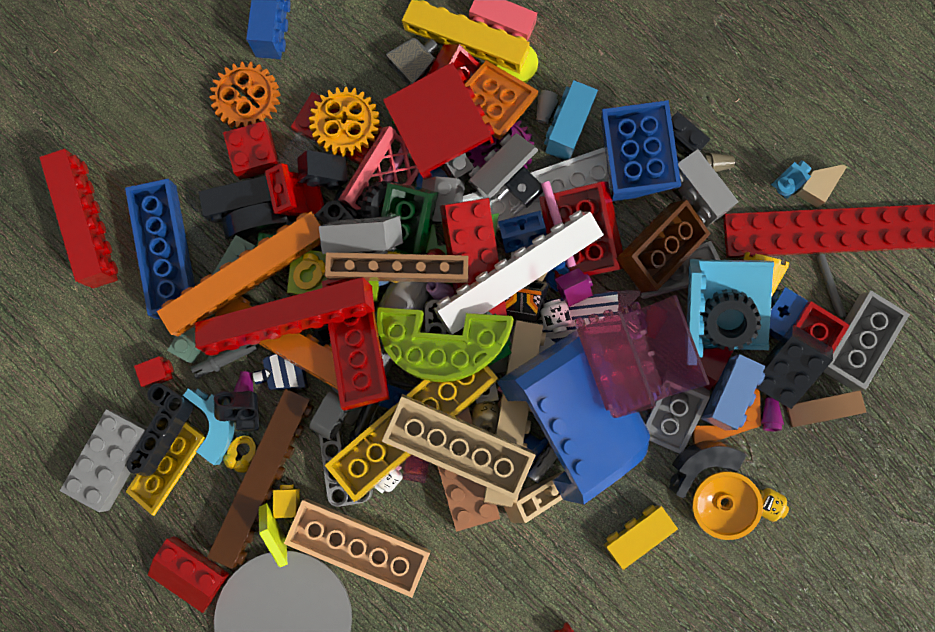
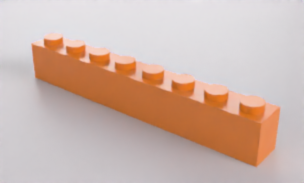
[156,212,321,337]
[215,296,338,390]

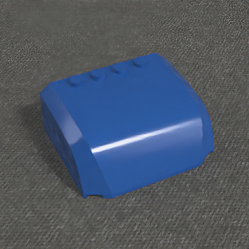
[497,329,650,505]

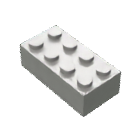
[824,290,910,391]
[60,409,148,512]

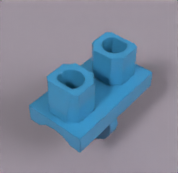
[771,160,811,199]

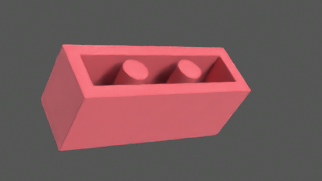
[469,0,538,41]

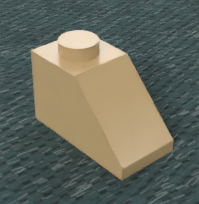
[795,165,847,208]

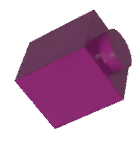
[555,268,593,307]

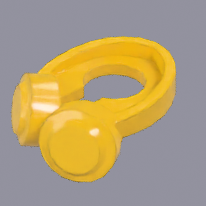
[293,253,326,290]
[223,435,256,473]

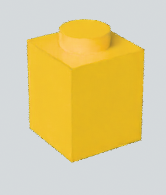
[273,485,300,518]

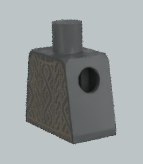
[386,38,439,86]

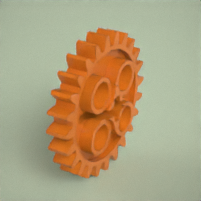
[209,61,281,128]

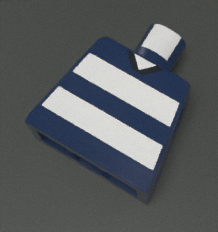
[253,354,309,391]

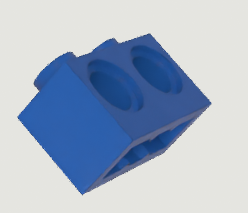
[498,210,547,253]

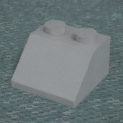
[422,177,465,224]

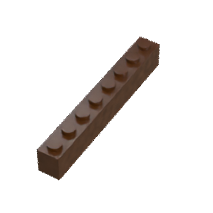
[207,389,314,569]

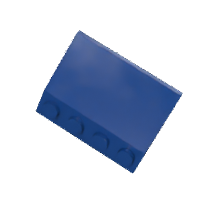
[601,100,681,201]

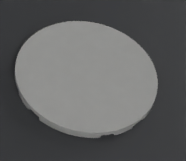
[214,550,352,632]

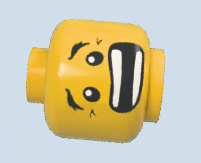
[759,488,789,522]

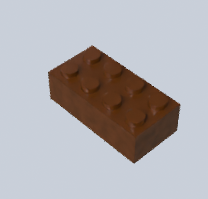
[616,199,711,292]

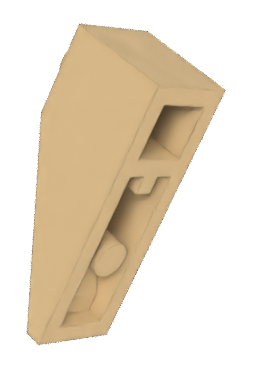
[504,471,565,523]

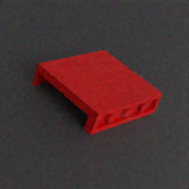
[383,62,495,180]

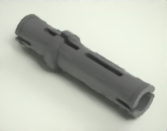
[191,344,258,380]

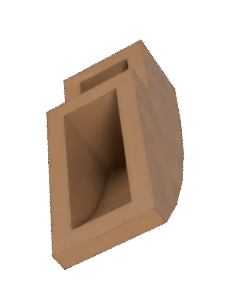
[786,390,867,427]

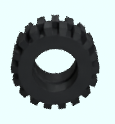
[357,181,403,219]
[701,289,761,351]

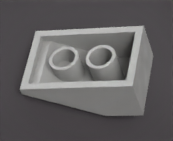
[645,371,710,454]

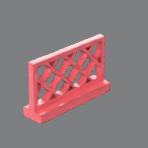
[338,126,419,211]

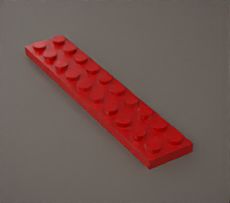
[723,204,935,258]

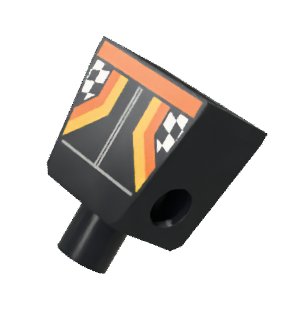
[505,281,549,323]

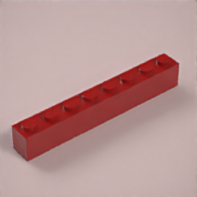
[195,277,375,355]

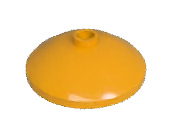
[692,471,763,540]

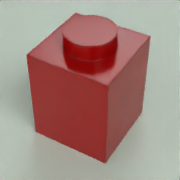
[134,356,174,388]

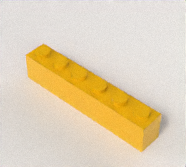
[402,0,530,74]

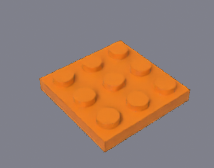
[465,60,538,140]

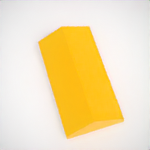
[126,422,206,516]

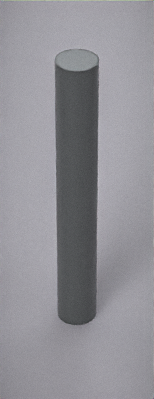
[816,254,846,318]

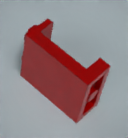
[265,163,324,217]

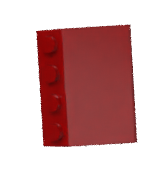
[539,181,623,278]

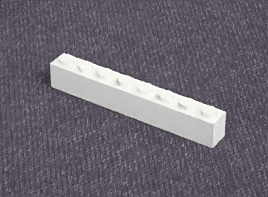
[434,210,603,334]

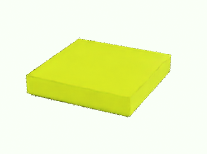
[259,503,288,568]

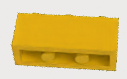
[604,505,678,570]

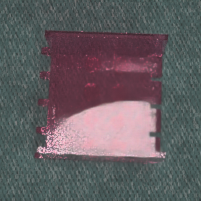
[575,295,710,418]

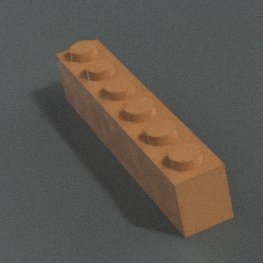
[325,253,468,283]

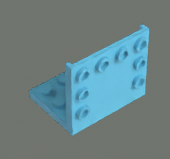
[686,259,774,365]

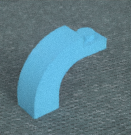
[183,388,234,465]

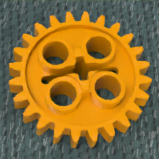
[309,87,380,157]

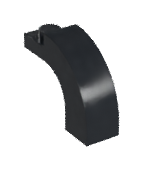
[222,202,297,240]
[669,441,747,499]

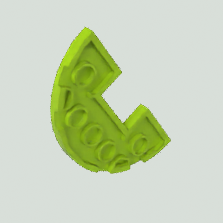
[377,307,514,382]

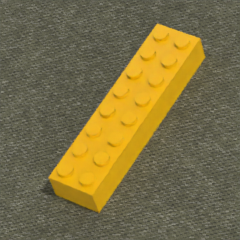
[325,366,499,502]

